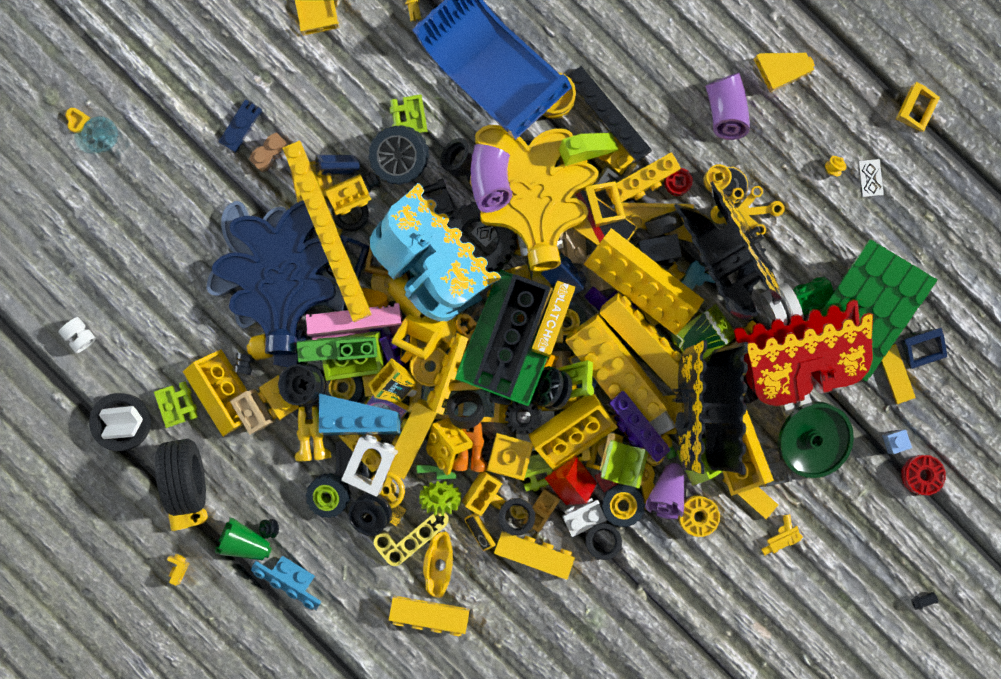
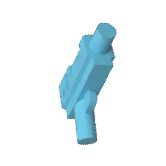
[681,261,715,290]

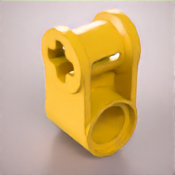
[168,508,208,531]

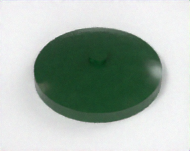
[778,402,854,478]

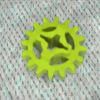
[419,481,461,516]

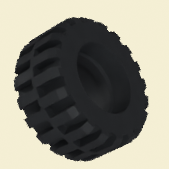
[447,202,516,272]

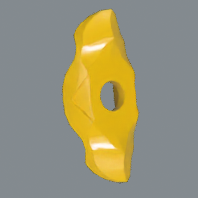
[423,532,453,598]

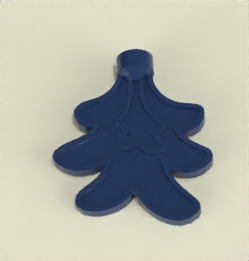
[212,200,336,355]

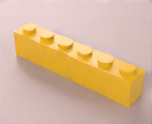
[600,292,681,394]

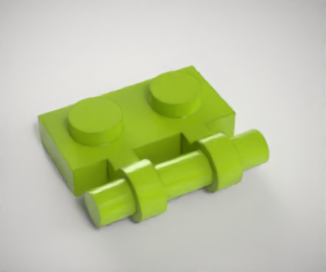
[389,94,428,134]
[154,381,198,428]
[524,454,553,492]

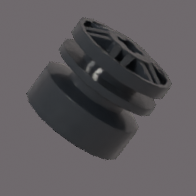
[278,364,329,406]

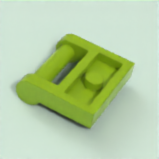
[558,360,594,399]

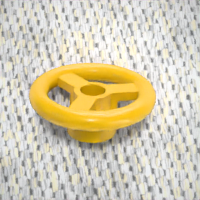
[371,472,405,509]

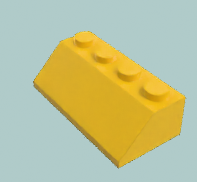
[182,349,247,437]
[528,394,618,471]
[722,410,774,496]

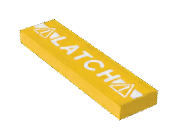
[532,281,575,357]

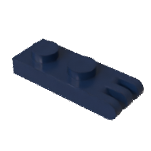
[219,99,262,153]

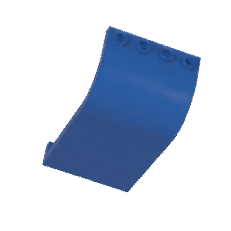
[412,0,572,140]

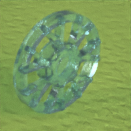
[82,116,118,152]

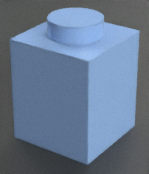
[882,430,912,454]

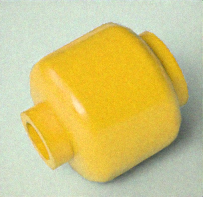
[247,334,273,360]

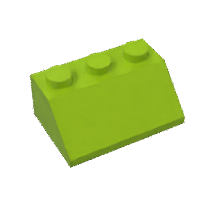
[322,331,383,381]

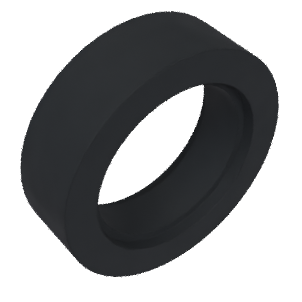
[89,393,151,451]

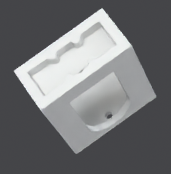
[342,434,398,497]

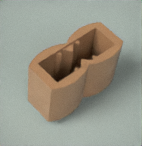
[249,133,288,172]

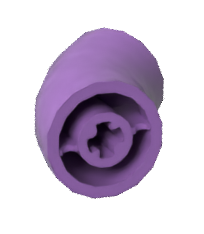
[705,73,750,140]
[471,144,512,213]

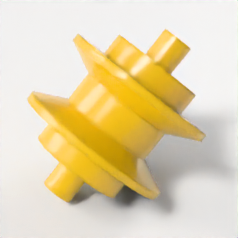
[825,156,846,177]

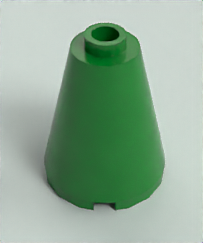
[215,517,272,561]

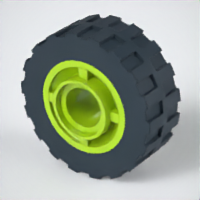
[305,473,351,518]

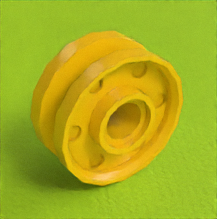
[409,346,447,387]
[677,496,720,537]

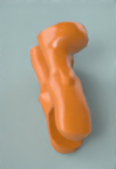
[452,416,487,472]

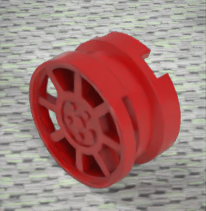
[664,168,693,196]

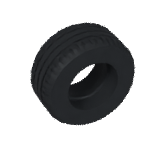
[155,438,206,516]

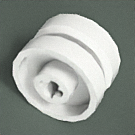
[760,283,804,325]

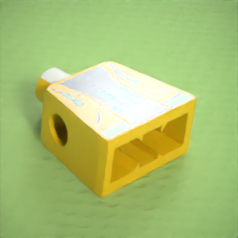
[368,358,417,403]

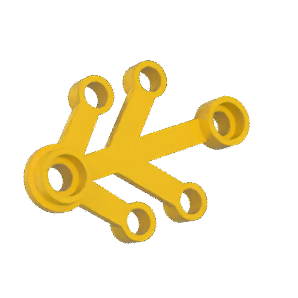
[710,186,785,235]

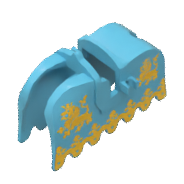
[370,183,501,321]

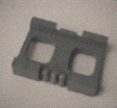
[763,448,792,487]

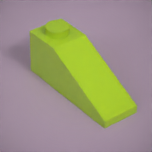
[558,133,619,166]

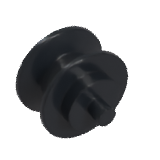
[259,519,279,539]

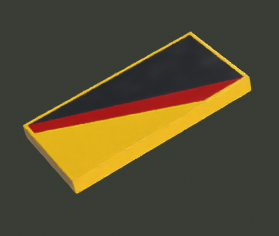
[572,189,638,246]

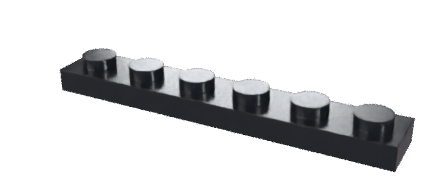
[568,66,652,163]

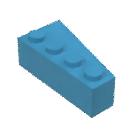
[319,394,400,435]

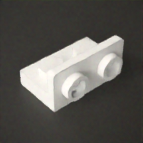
[562,498,607,537]

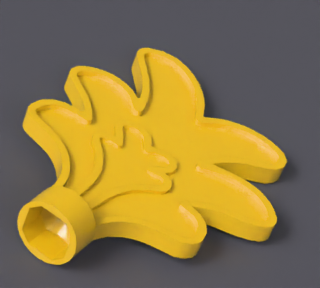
[470,125,598,272]

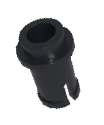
[911,591,938,611]

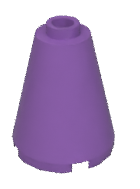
[645,463,684,519]

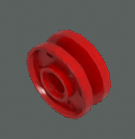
[901,455,946,495]

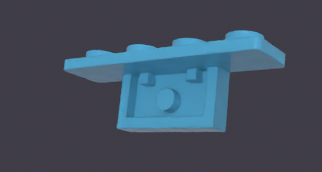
[251,556,321,610]

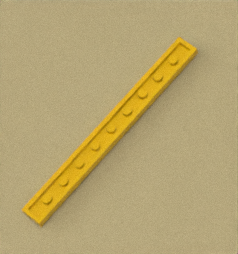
[282,140,372,323]

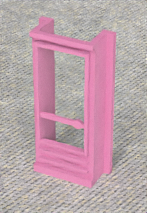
[306,303,403,340]

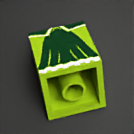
[671,304,735,359]

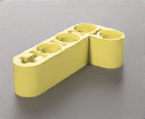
[374,512,449,566]

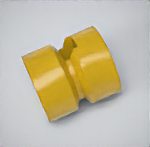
[703,164,732,192]

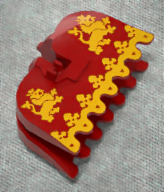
[734,300,873,406]

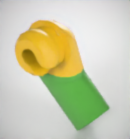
[660,434,677,459]

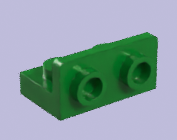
[792,277,834,316]

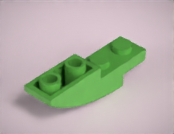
[297,336,377,362]

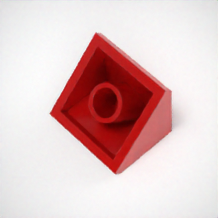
[545,456,597,505]

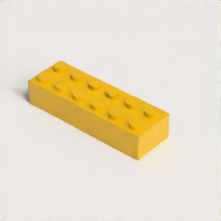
[584,228,704,335]
[565,313,668,422]

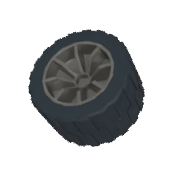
[368,125,429,185]

